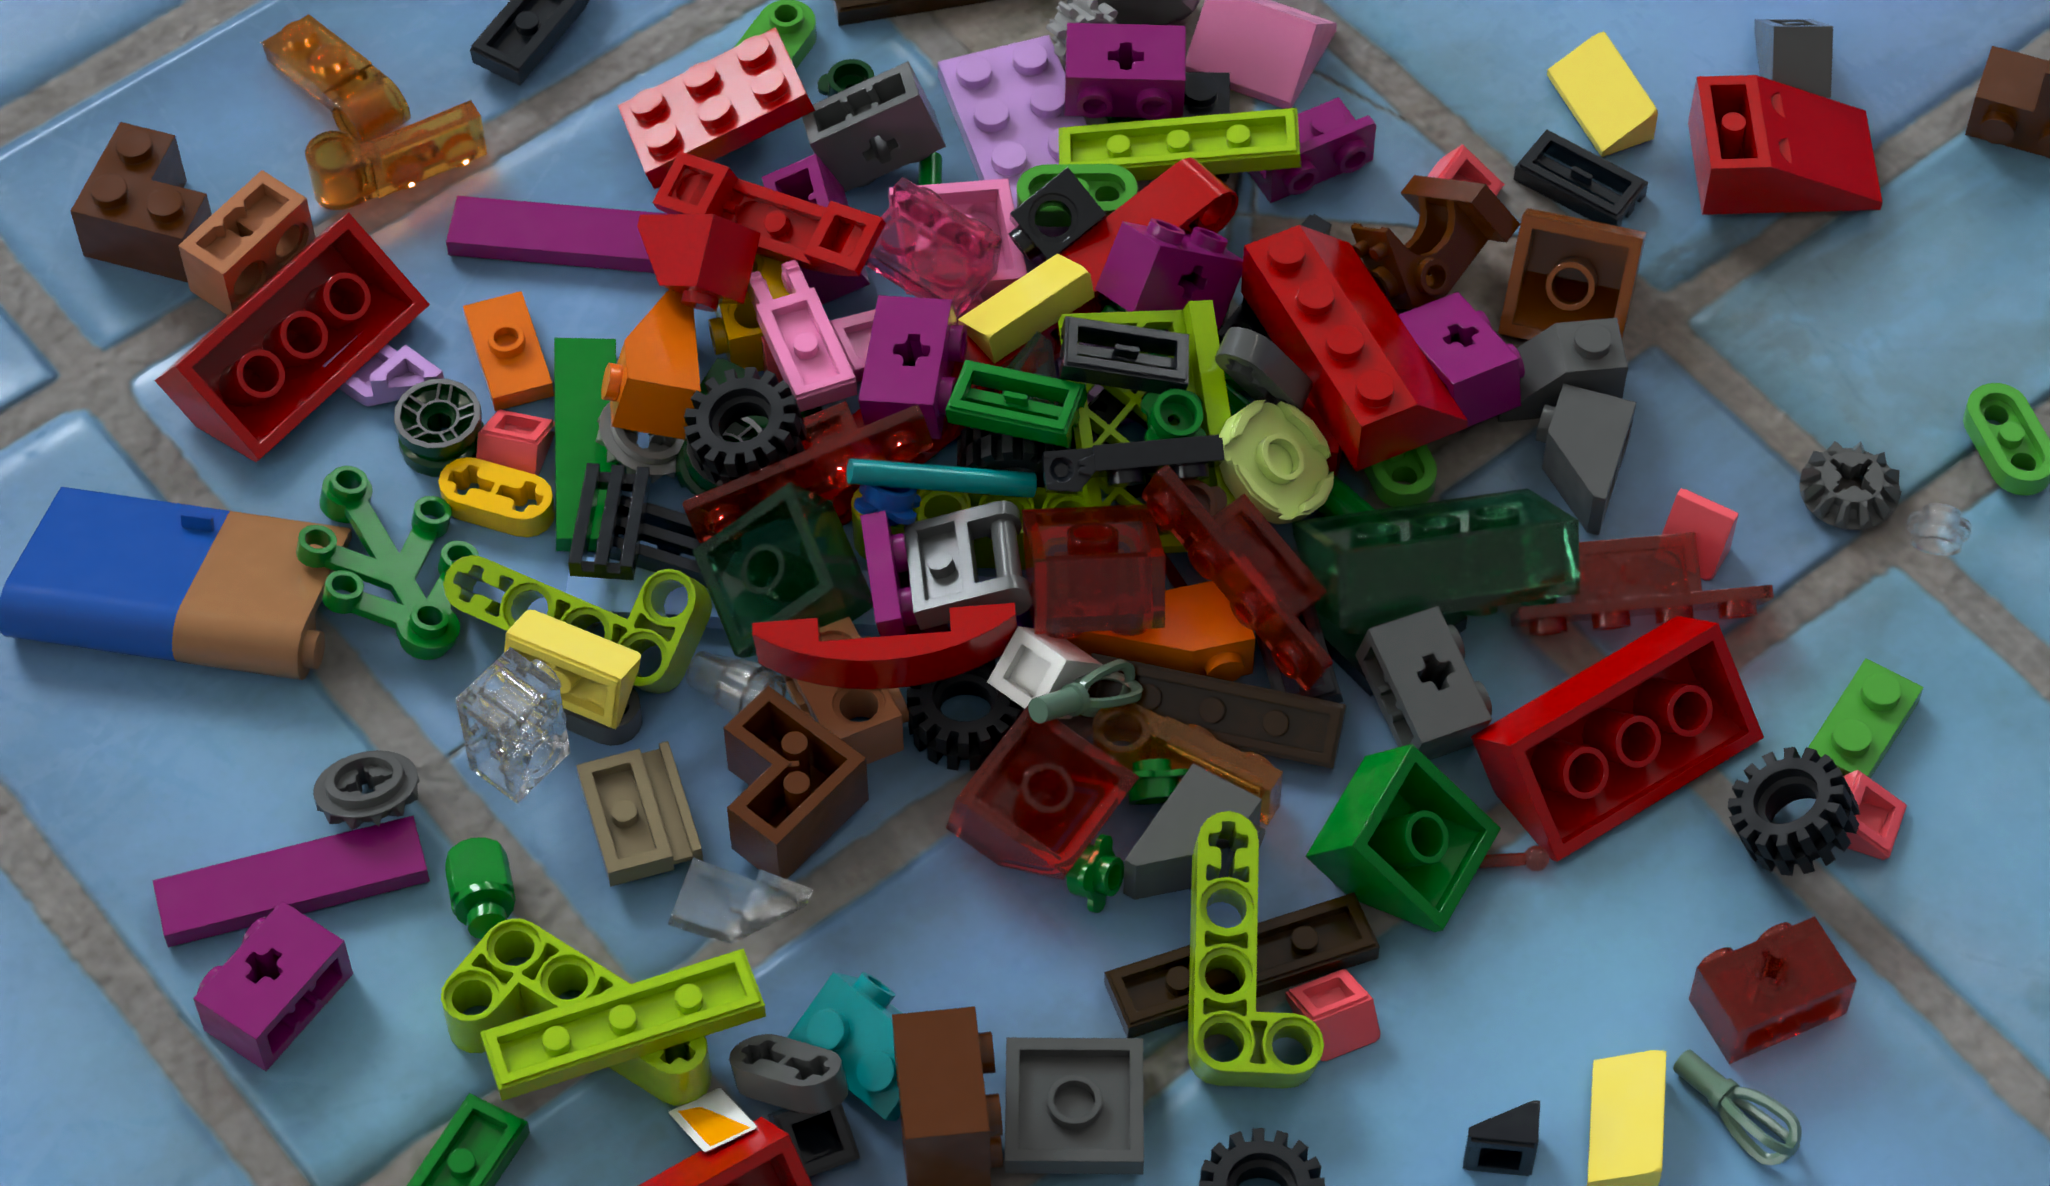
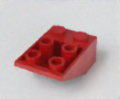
[1688,75,1883,215]

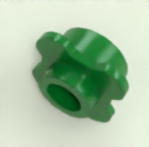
[1140,389,1206,441]
[1115,758,1189,805]
[1066,834,1124,913]

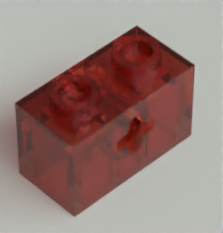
[1689,916,1857,1064]

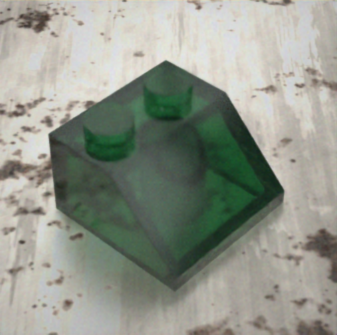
[692,482,873,659]

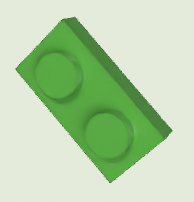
[1808,658,1924,779]

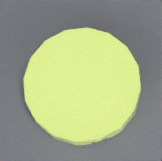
[1219,400,1334,524]

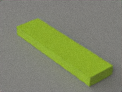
[1059,108,1301,181]
[480,948,766,1101]

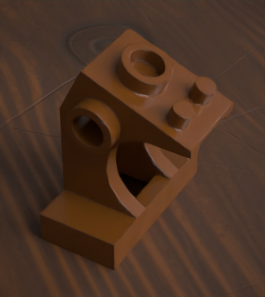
[1350,175,1520,311]

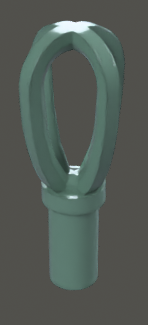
[1028,659,1143,723]
[1673,1049,1802,1165]

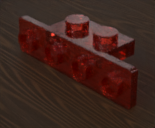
[682,401,934,543]
[1142,465,1333,690]
[1510,532,1774,636]

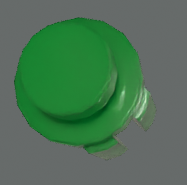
[445,837,516,939]

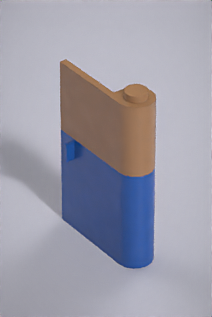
[0,487,352,680]

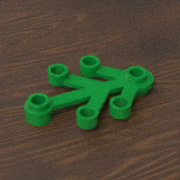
[296,466,479,660]

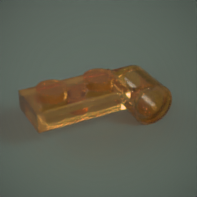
[261,14,411,150]
[305,100,487,210]
[1092,703,1283,825]

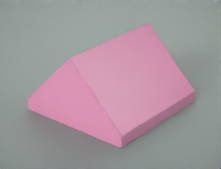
[1186,0,1337,109]

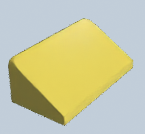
[1547,31,1658,157]
[957,253,1095,364]
[501,609,641,729]
[1587,1050,1666,1186]

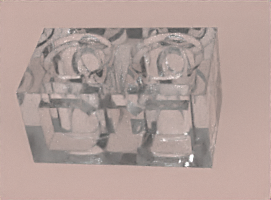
[455,647,571,804]

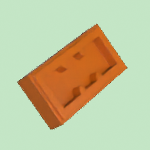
[463,291,554,411]

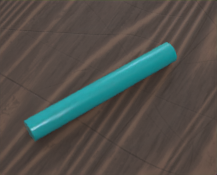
[846,458,1037,498]

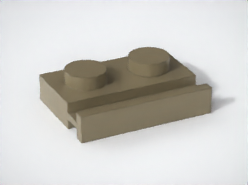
[576,741,704,887]

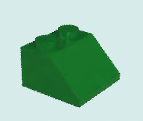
[1305,744,1501,932]

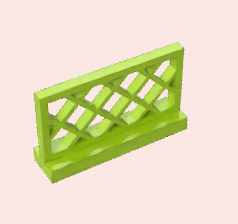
[1058,300,1250,558]

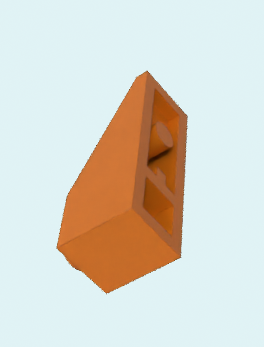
[601,289,701,440]
[1048,576,1255,681]

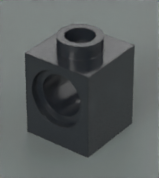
[1008,167,1106,262]

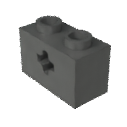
[802,61,946,192]
[1355,606,1492,760]

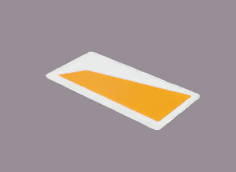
[668,1088,757,1152]

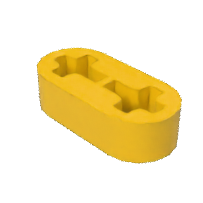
[438,457,555,538]

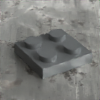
[1005,1037,1144,1174]

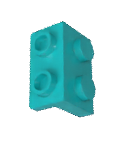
[787,972,902,1122]

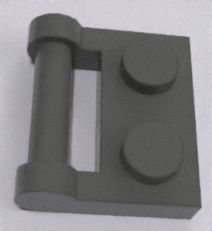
[904,501,1032,631]

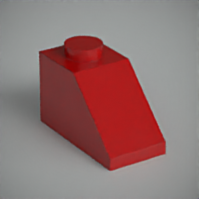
[637,214,761,312]

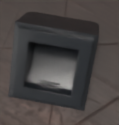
[1463,1100,1540,1176]
[768,1103,860,1177]

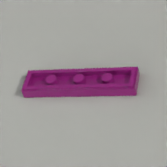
[446,196,667,273]
[152,815,430,947]

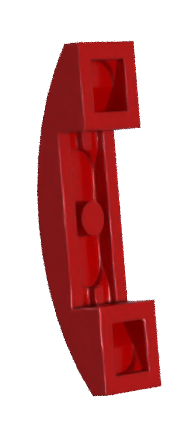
[652,151,886,276]
[752,603,1017,690]

